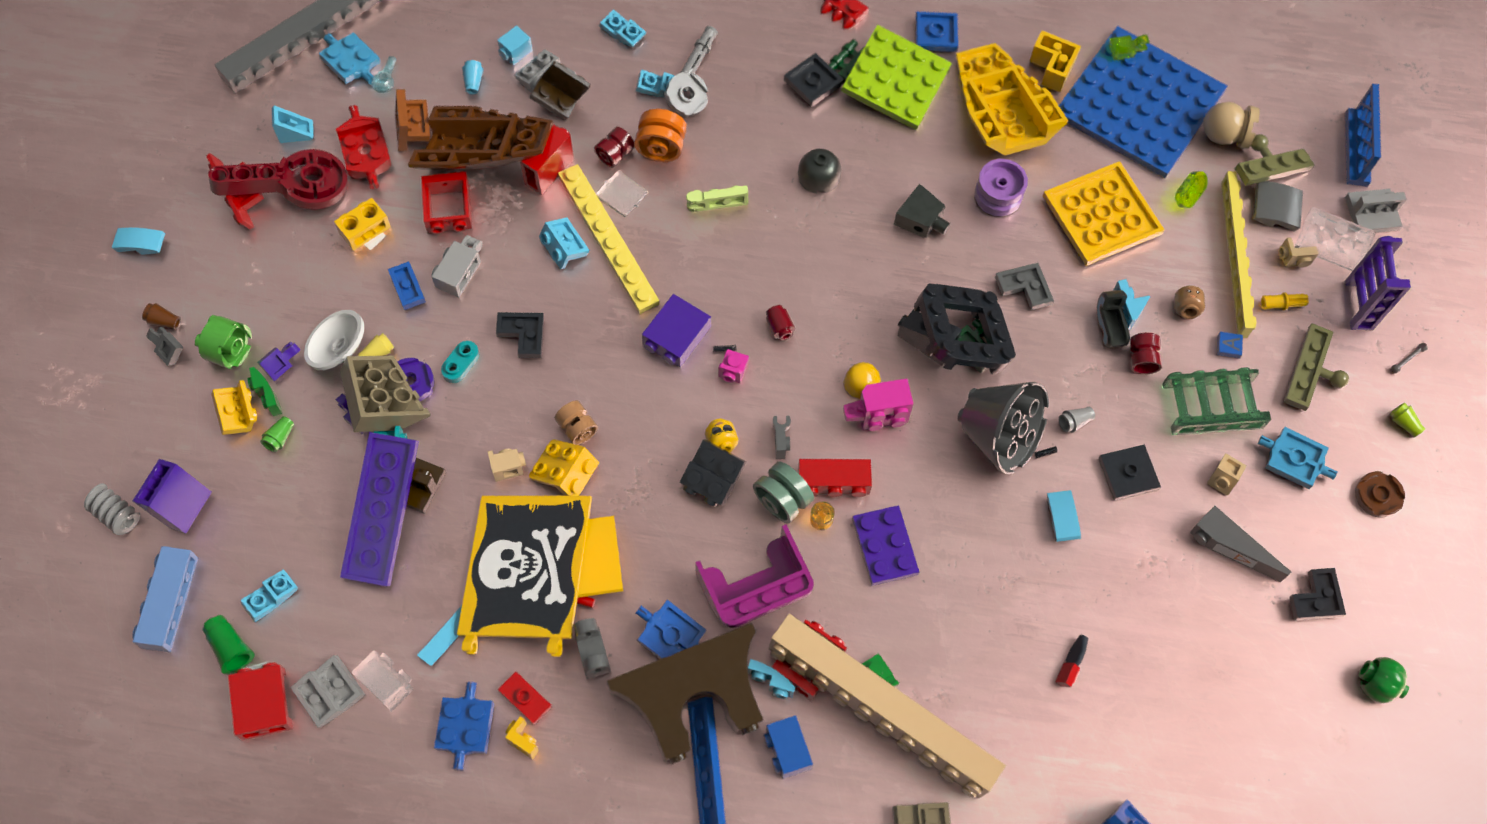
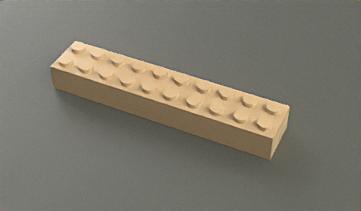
[768,614,1006,798]

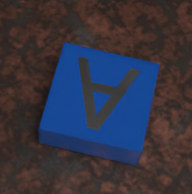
[1217,332,1243,359]

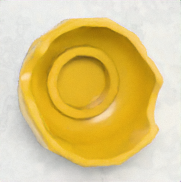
[843,362,881,399]

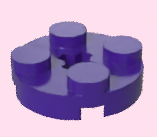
[397,358,434,401]

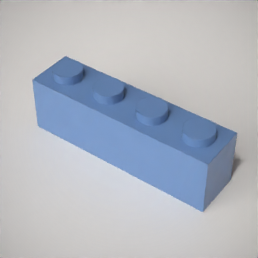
[132,546,198,653]

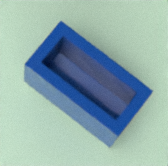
[763,715,813,779]

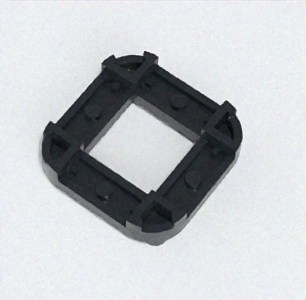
[914,283,1016,374]

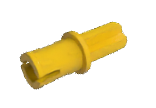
[1261,292,1309,310]

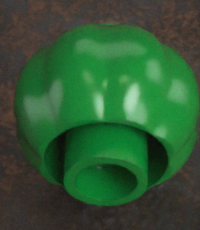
[1359,657,1410,704]

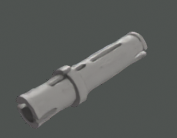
[681,26,718,74]

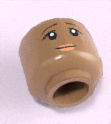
[1174,285,1205,319]

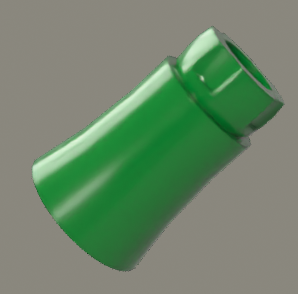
[202,615,255,674]

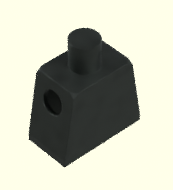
[894,184,951,238]

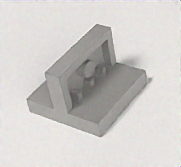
[1345,189,1407,235]

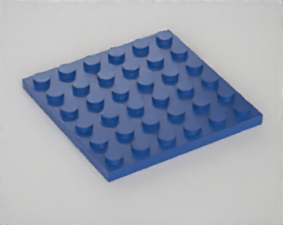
[1059,26,1228,178]

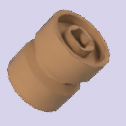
[554,400,598,445]

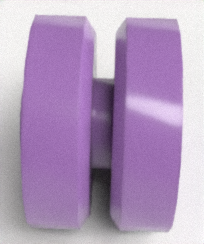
[975,159,1028,216]

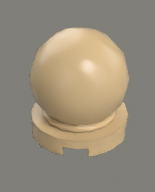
[1203,102,1260,149]

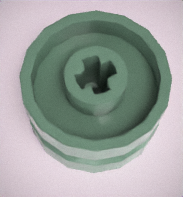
[753,461,814,523]

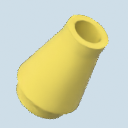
[358,333,394,356]

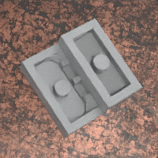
[291,655,365,728]

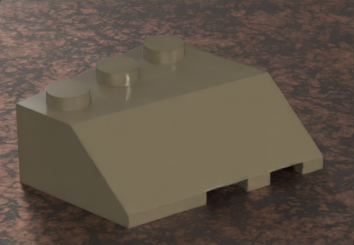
[340,355,431,432]

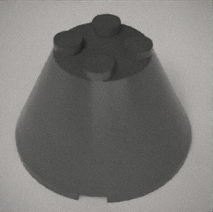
[957,382,1049,474]

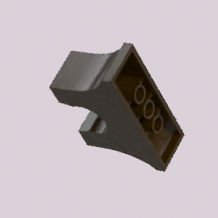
[607,623,763,765]

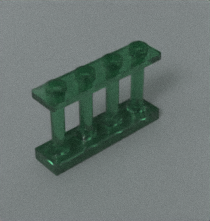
[1162,367,1271,435]

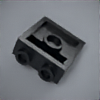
[679,439,747,507]

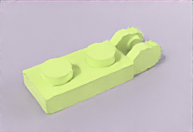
[686,185,748,212]

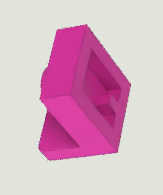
[718,349,749,383]

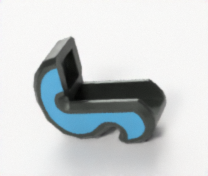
[1097,290,1130,348]

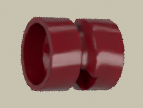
[594,127,635,168]
[1130,332,1162,375]

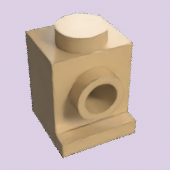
[488,449,526,482]

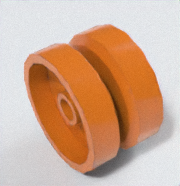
[634,109,687,162]

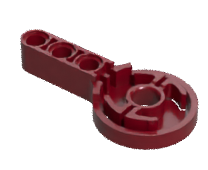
[208,149,347,209]

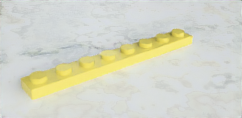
[558,164,660,314]
[1221,171,1256,338]

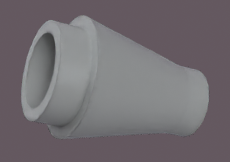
[1059,407,1095,433]

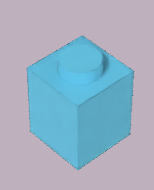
[497,25,533,65]

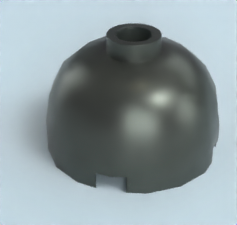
[798,148,841,193]

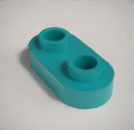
[441,341,479,383]

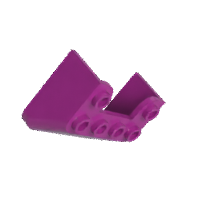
[695,524,814,628]

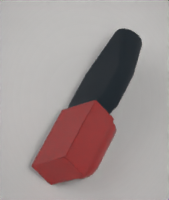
[1055,634,1088,687]

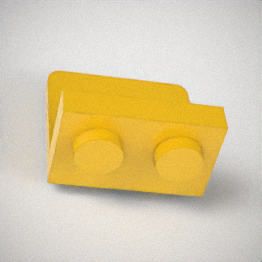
[529,439,599,496]

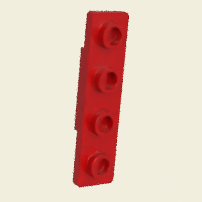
[206,153,264,230]

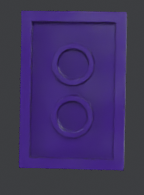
[852,505,920,586]

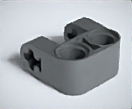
[574,618,611,679]

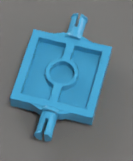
[319,32,380,84]
[1257,427,1338,489]

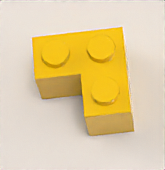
[1029,31,1081,93]

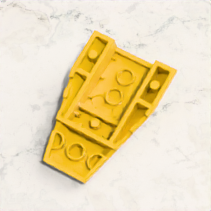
[956,43,1068,155]

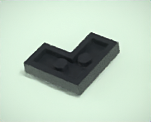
[496,312,544,358]
[1289,568,1346,621]

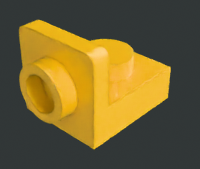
[505,716,539,760]

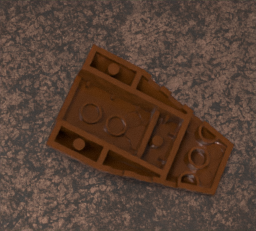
[408,106,553,170]

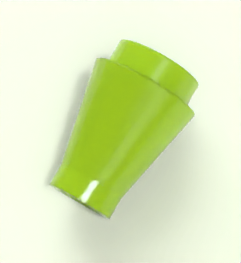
[1390,402,1425,438]

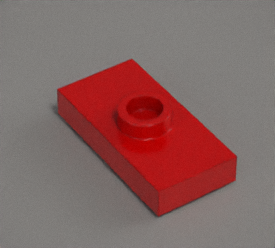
[498,671,552,725]

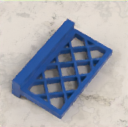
[1345,83,1381,187]

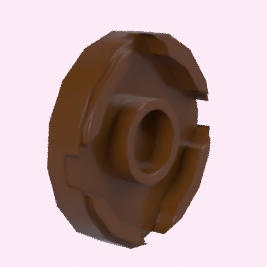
[1355,471,1405,518]

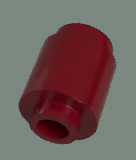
[766,305,795,340]

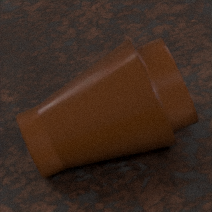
[142,303,181,330]

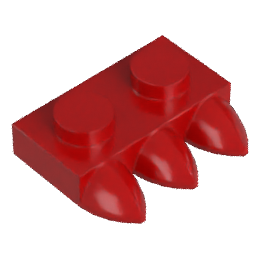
[820,0,869,29]

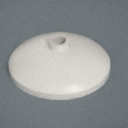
[304,310,364,370]

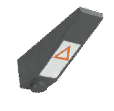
[1190,506,1292,582]

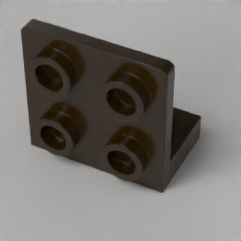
[529,61,591,121]

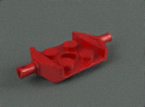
[336,105,392,189]

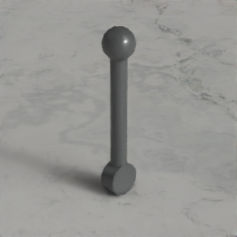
[1391,343,1428,373]

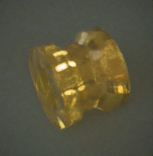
[810,501,835,531]

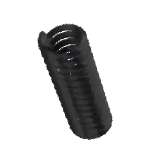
[713,345,737,352]
[1035,446,1058,459]

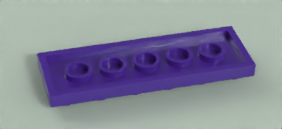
[340,432,419,586]

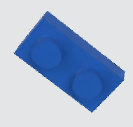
[388,261,426,310]

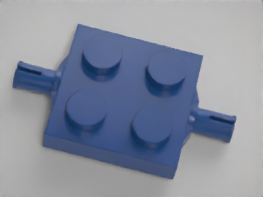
[635,600,707,659]
[434,682,495,771]

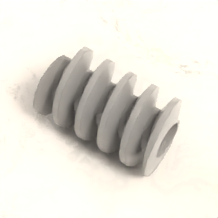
[84,483,141,535]

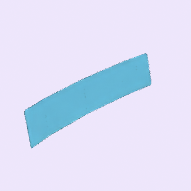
[417,605,462,666]

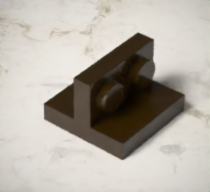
[406,458,446,514]

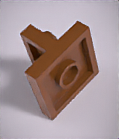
[395,89,430,151]

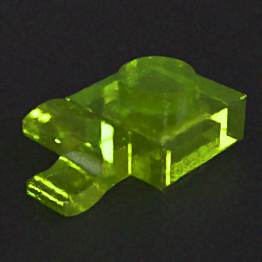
[1108,35,1150,60]

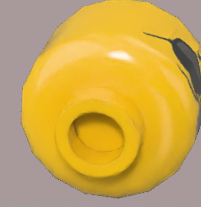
[705,418,739,452]

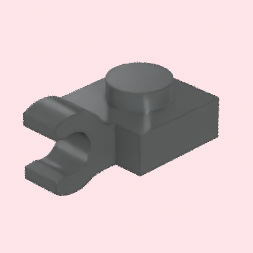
[146,327,183,366]
[773,416,791,459]

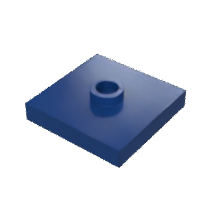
[915,11,958,52]

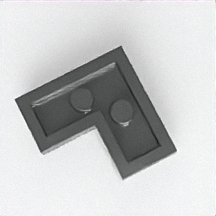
[995,263,1054,310]

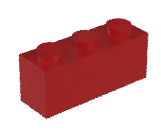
[798,459,872,497]

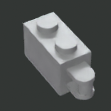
[432,235,482,298]

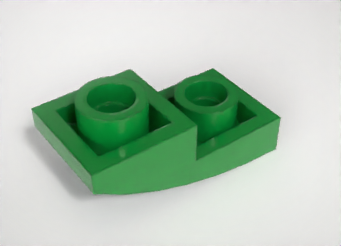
[247,367,282,416]

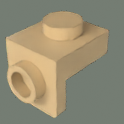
[1279,237,1319,268]

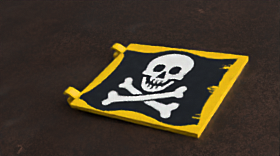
[457,496,592,657]

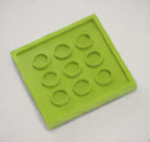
[841,24,952,130]

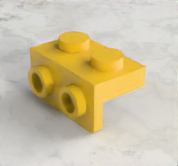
[211,380,257,435]

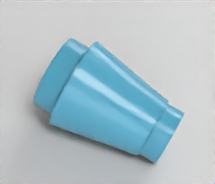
[462,60,483,94]

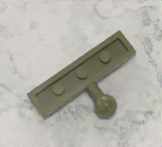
[1234,134,1315,186]
[1283,323,1349,411]

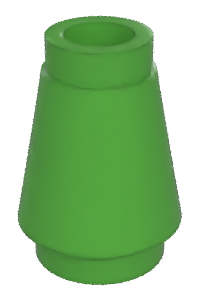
[260,416,294,452]

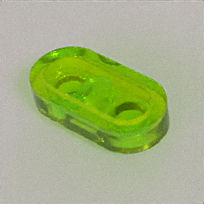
[1175,171,1208,208]

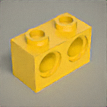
[334,198,391,251]

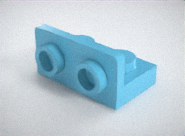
[539,218,590,269]

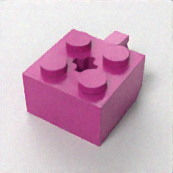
[843,378,914,431]

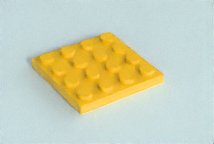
[1043,161,1164,266]

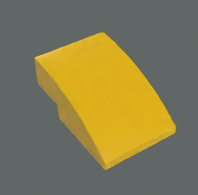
[578,516,623,598]

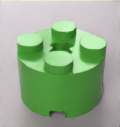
[195,315,252,369]

